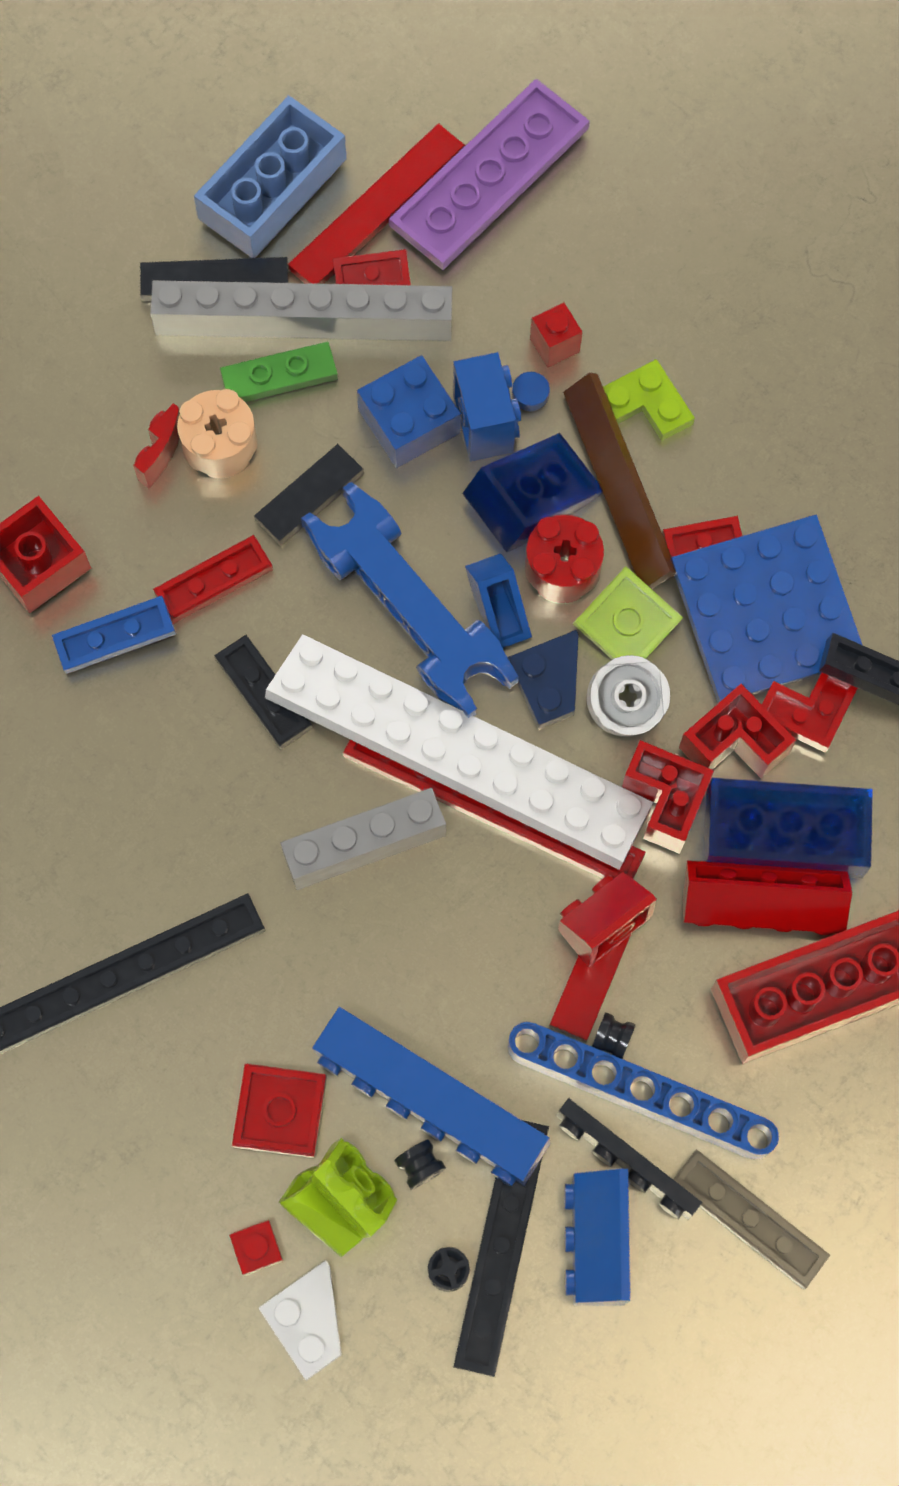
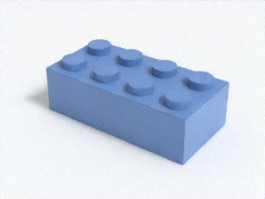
[194,95,347,258]

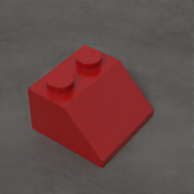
[558,872,657,967]

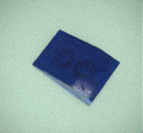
[462,433,603,553]

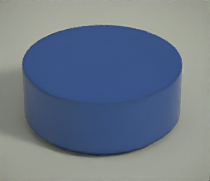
[512,372,550,411]

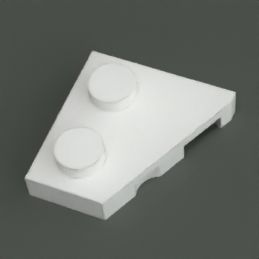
[259,1260,342,1380]

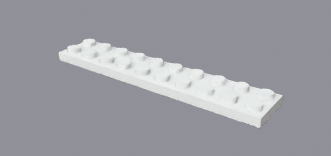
[265,634,653,870]

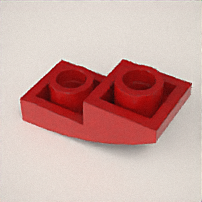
[133,403,180,489]

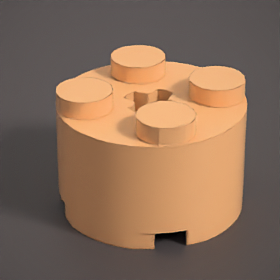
[177,389,257,478]

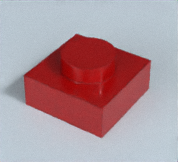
[229,1220,283,1276]

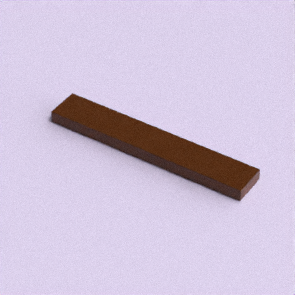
[563,372,676,589]

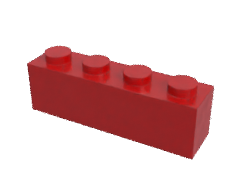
[682,860,853,935]

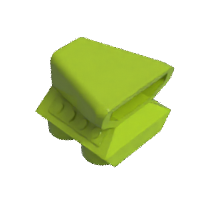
[279,1138,397,1257]

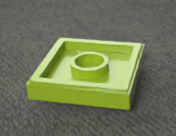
[573,566,683,660]

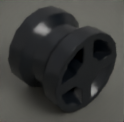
[592,1012,636,1059]
[394,1139,446,1190]
[428,1247,470,1292]

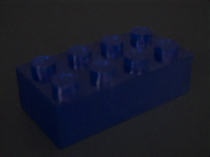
[703,778,873,879]

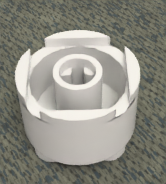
[587,655,670,737]

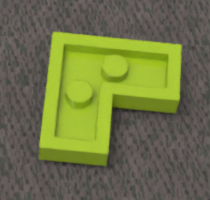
[603,359,695,441]

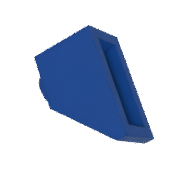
[465,553,532,648]

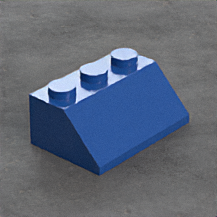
[564,1169,630,1306]

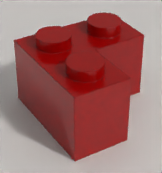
[679,684,796,779]
[622,740,714,854]

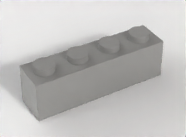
[280,788,446,890]

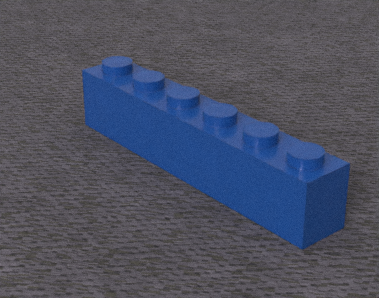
[312,1007,551,1186]

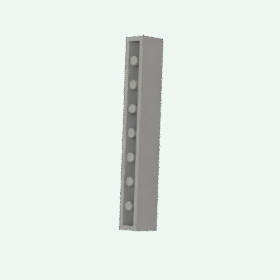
[151,281,452,341]

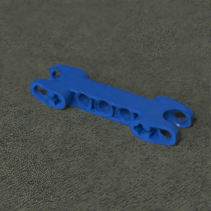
[301,482,519,718]

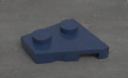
[508,630,579,730]

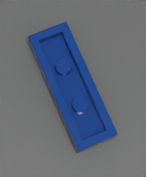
[52,595,176,674]

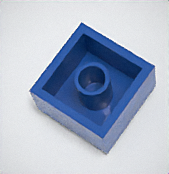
[453,352,521,462]
[357,355,461,469]

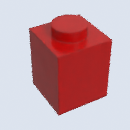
[530,302,583,368]

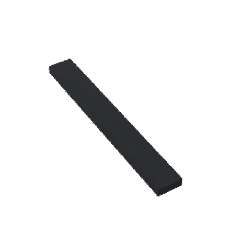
[0,893,266,1054]

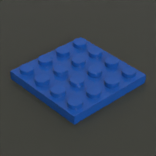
[671,514,862,703]

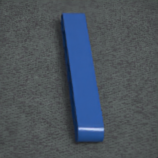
[508,1022,779,1160]

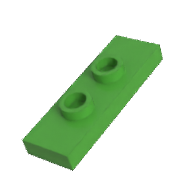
[220,341,338,402]

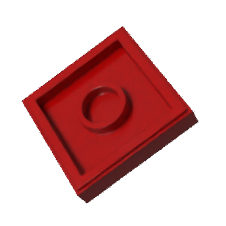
[232,1063,327,1158]

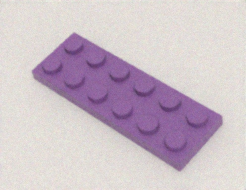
[389,79,590,270]

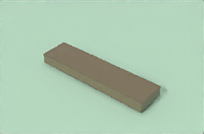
[673,1149,831,1290]

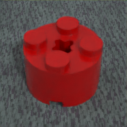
[525,515,604,603]

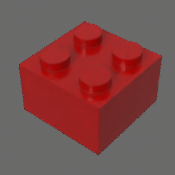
[0,495,91,614]

